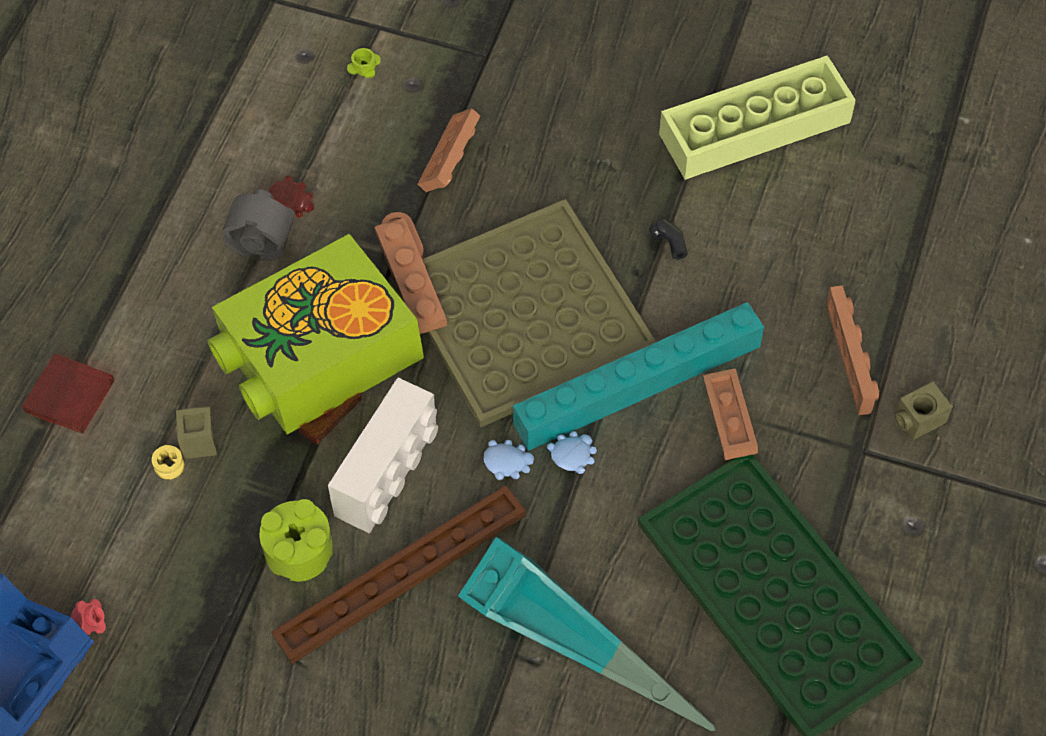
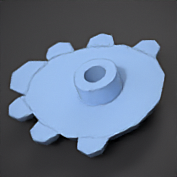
[547,431,597,474]
[484,440,534,480]

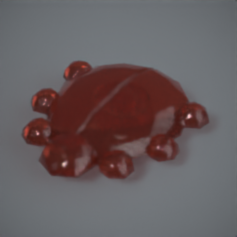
[269,175,314,218]

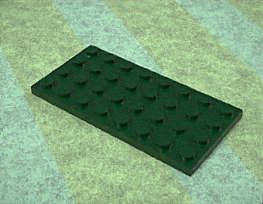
[638,455,923,736]

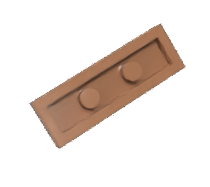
[417,108,480,192]
[703,368,758,460]

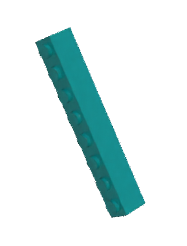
[513,302,764,451]

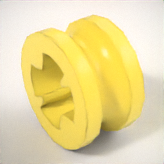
[152,445,185,479]

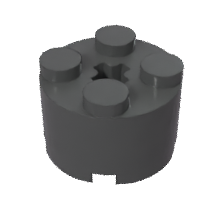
[222,189,295,261]

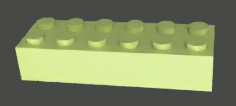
[659,55,856,180]

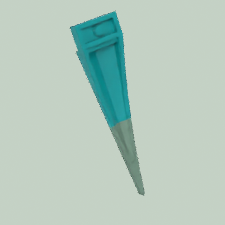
[458,537,717,731]

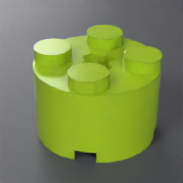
[259,499,334,582]

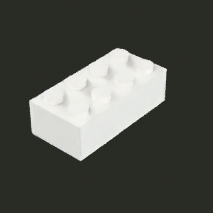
[328,378,438,534]

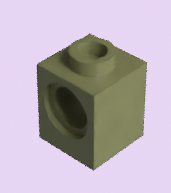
[895,381,953,440]

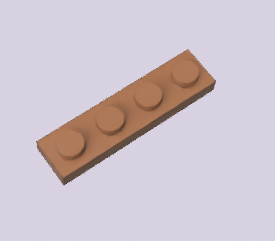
[375,218,447,334]
[826,285,879,415]

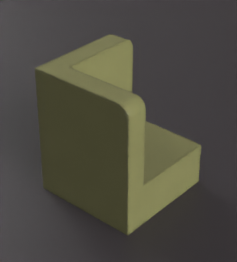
[176,406,217,459]

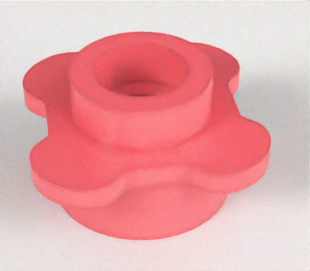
[71,599,106,635]

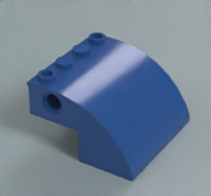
[0,573,94,736]

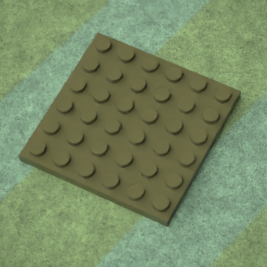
[422,199,656,427]

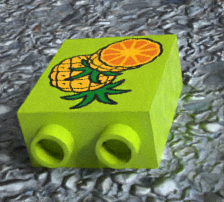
[207,234,424,435]

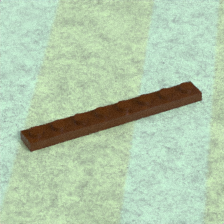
[271,485,526,665]

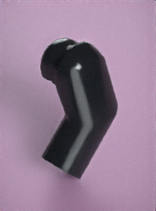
[649,218,688,260]

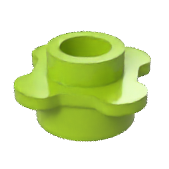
[347,48,381,78]

